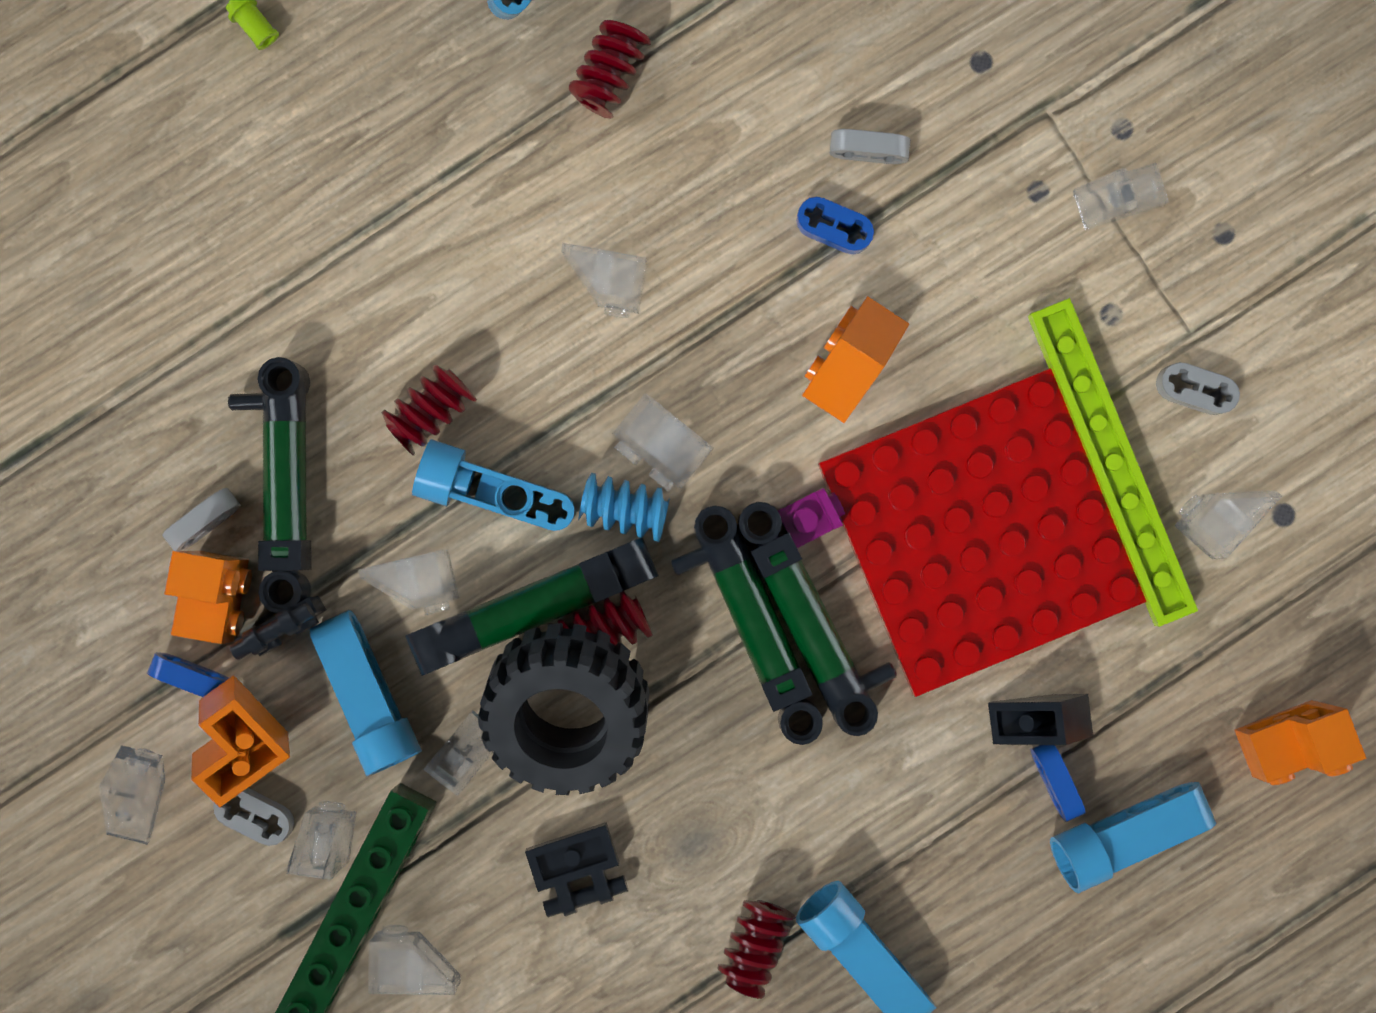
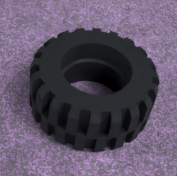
[478,623,649,796]

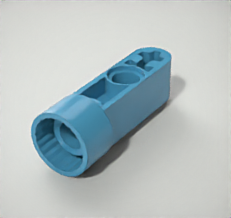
[412,439,575,531]
[310,610,422,777]
[1050,782,1217,894]
[796,881,937,1013]

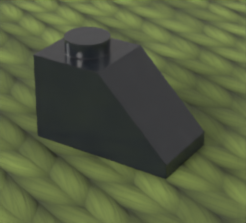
[988,694,1093,745]

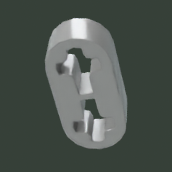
[830,129,911,164]
[1156,362,1240,415]
[162,488,241,551]
[213,788,294,846]

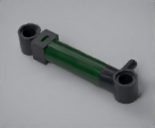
[228,357,312,613]
[738,502,897,736]
[671,505,823,745]
[405,538,659,676]

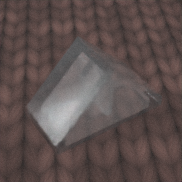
[424,711,494,796]

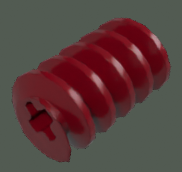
[569,20,651,119]
[381,364,477,456]
[557,591,653,645]
[717,900,796,999]

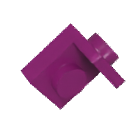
[778,488,845,548]

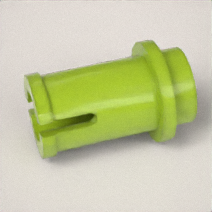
[226,0,279,50]

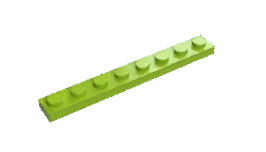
[1027,298,1198,627]

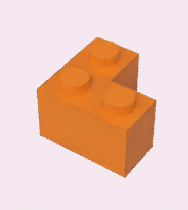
[802,296,909,423]
[164,551,252,644]
[191,675,290,808]
[1235,700,1367,785]

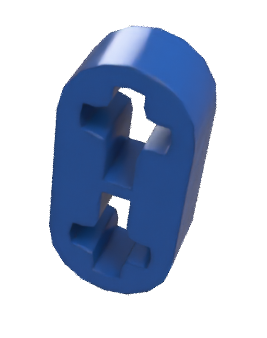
[796,197,874,255]
[147,652,229,697]
[1030,745,1086,822]

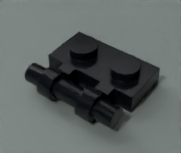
[229,596,327,660]
[525,822,629,918]

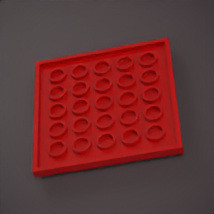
[818,368,1147,697]

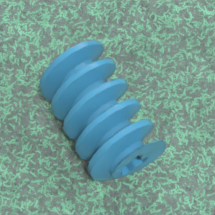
[578,473,670,542]

